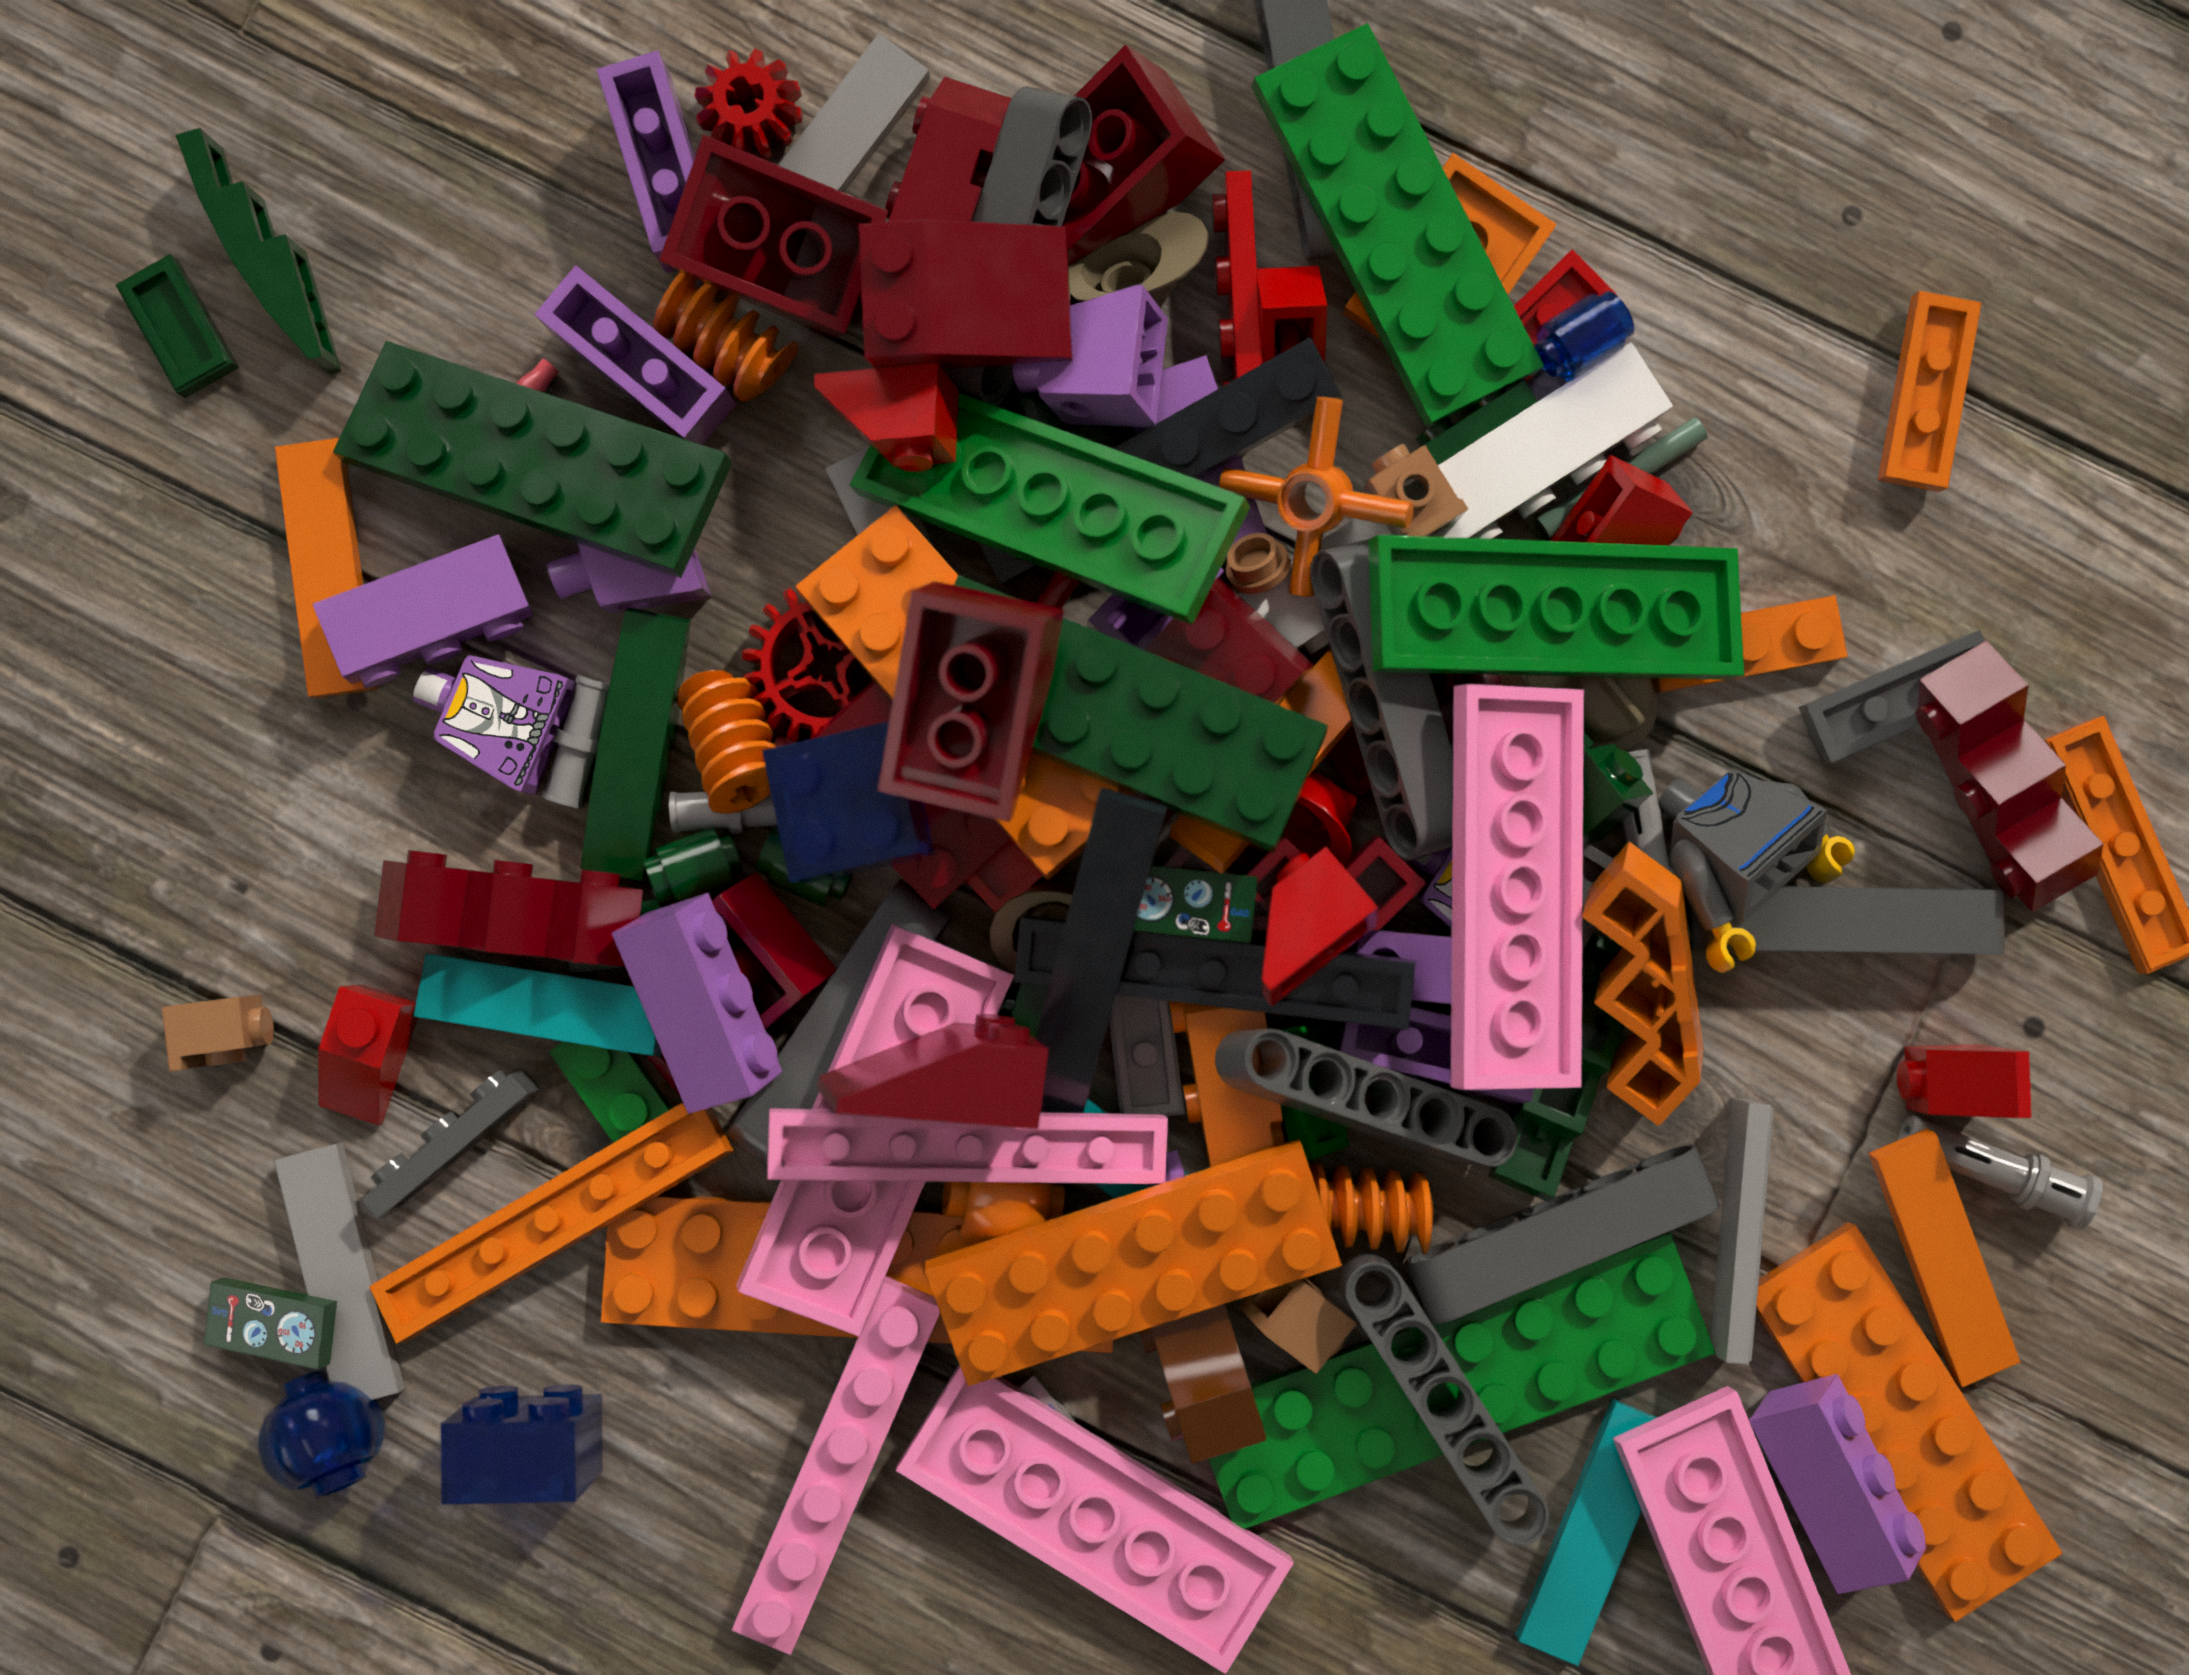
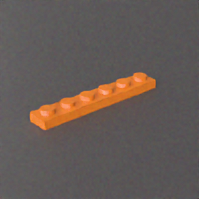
[369,1102,734,1344]

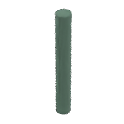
[1535,417,1708,540]

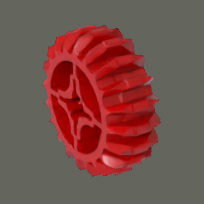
[742,588,861,746]

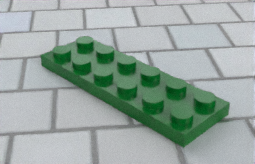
[1251,23,1544,428]
[849,393,1250,625]
[1368,535,1744,680]

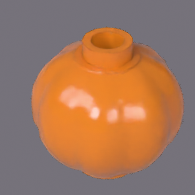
[942,1182,1065,1246]

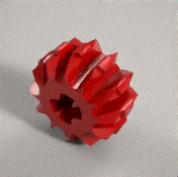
[694,48,803,161]

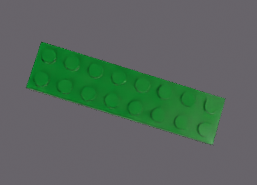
[1209,1232,1716,1529]

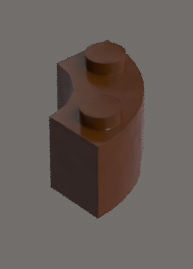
[1139,1304,1267,1464]

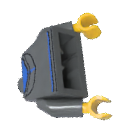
[1658,771,1855,973]

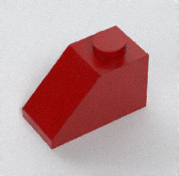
[1257,266,1327,417]
[814,362,959,472]
[1550,455,1693,546]
[1262,847,1378,1007]
[318,984,418,1125]
[1897,1044,2032,1118]

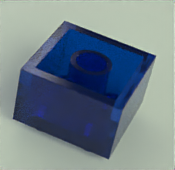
[762,721,935,884]
[440,1384,603,1505]

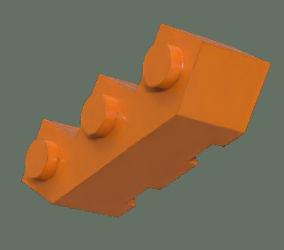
[1582,842,1704,1126]
[1168,1001,1284,1168]

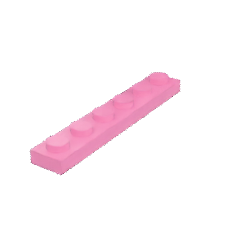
[767,1108,1168,1184]
[732,1276,940,1655]

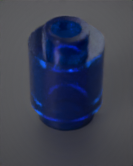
[1534,291,1635,381]

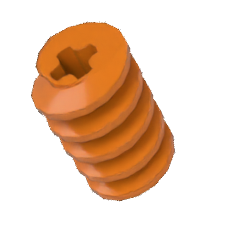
[653,272,798,402]
[676,670,786,814]
[1309,1162,1433,1255]

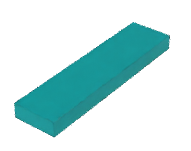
[413,954,662,1057]
[1515,1398,1658,1666]

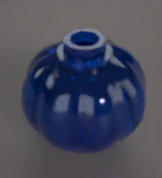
[257,1371,386,1499]

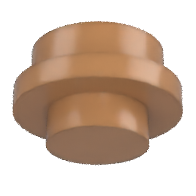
[1226,533,1291,594]

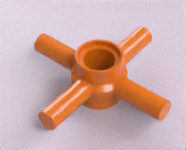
[1219,397,1414,597]

